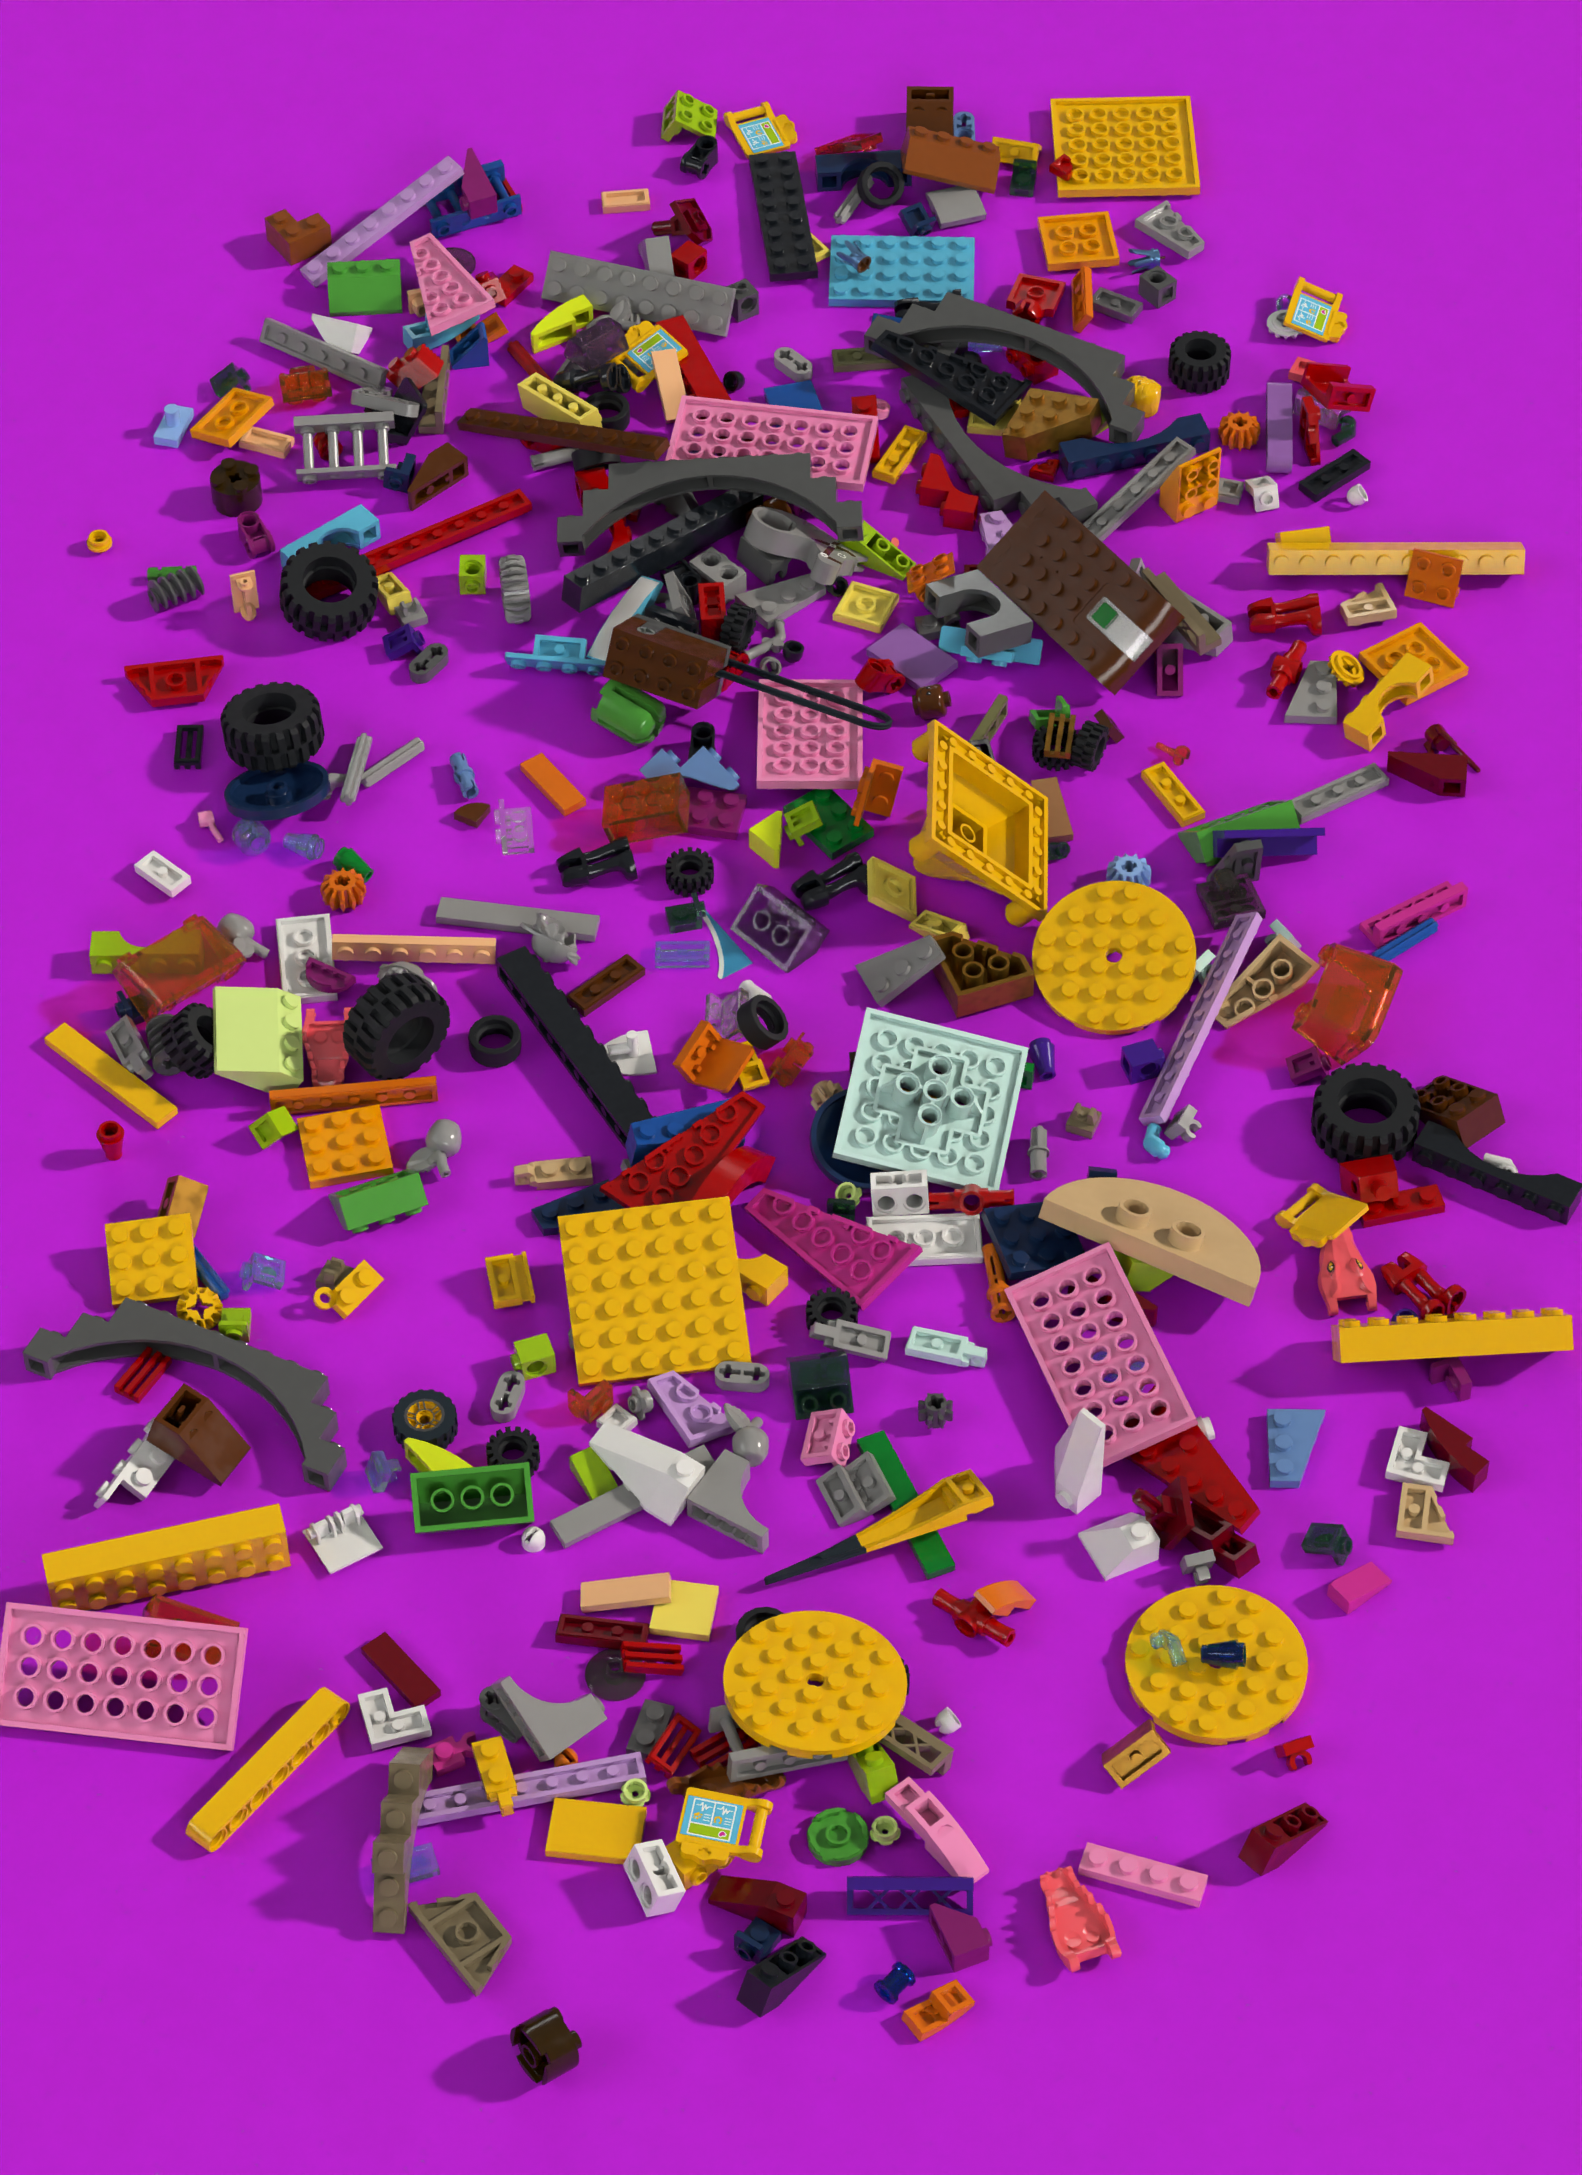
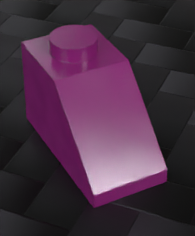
[1155,643,1183,696]
[929,1903,992,1972]

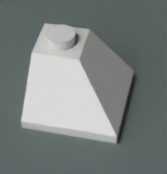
[311,313,373,354]
[1078,1512,1160,1581]

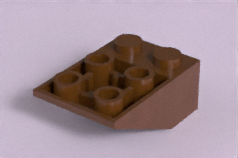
[906,86,954,136]
[1417,1075,1506,1148]
[146,1383,251,1487]

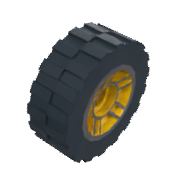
[392,1389,458,1449]

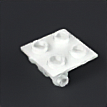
[303,1503,383,1574]

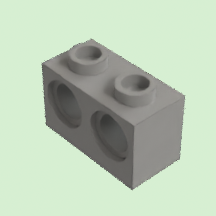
[689,547,747,605]

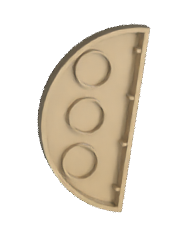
[1038,1177,1261,1307]

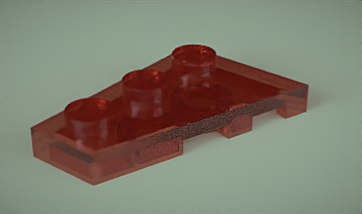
[814,132,884,155]

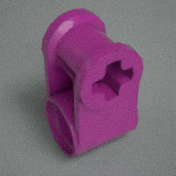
[237,511,275,559]

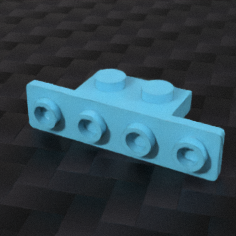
[938,625,1043,667]
[505,634,606,676]

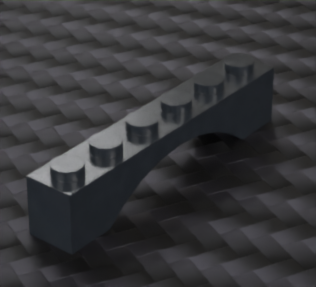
[1412,1120,1582,1225]

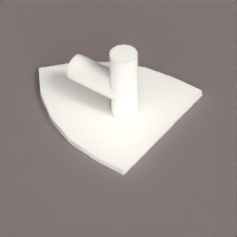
[604,1030,657,1076]

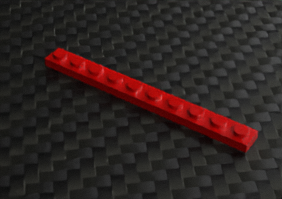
[306,488,532,600]

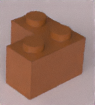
[265,209,332,266]

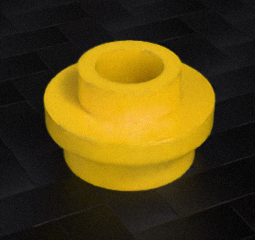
[87,529,112,553]

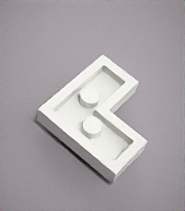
[1385,1426,1450,1493]
[357,1687,432,1751]

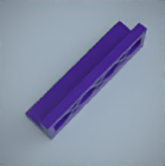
[1213,828,1325,857]
[847,1876,974,1915]

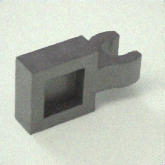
[914,612,961,641]

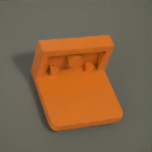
[672,1020,754,1093]

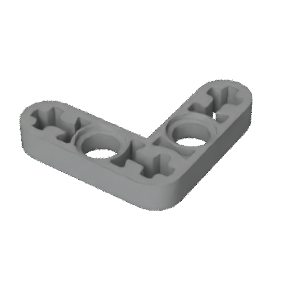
[350,385,420,418]

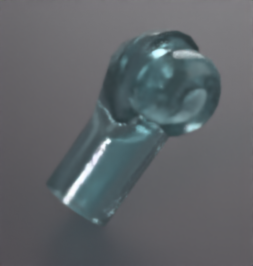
[1150,1630,1187,1667]

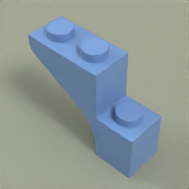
[639,746,740,792]

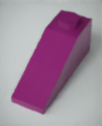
[459,148,498,220]

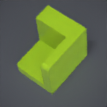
[248,1106,298,1150]

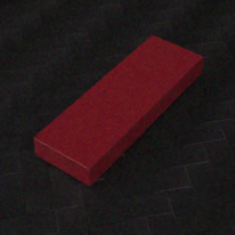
[555,1614,650,1650]
[361,1632,441,1707]

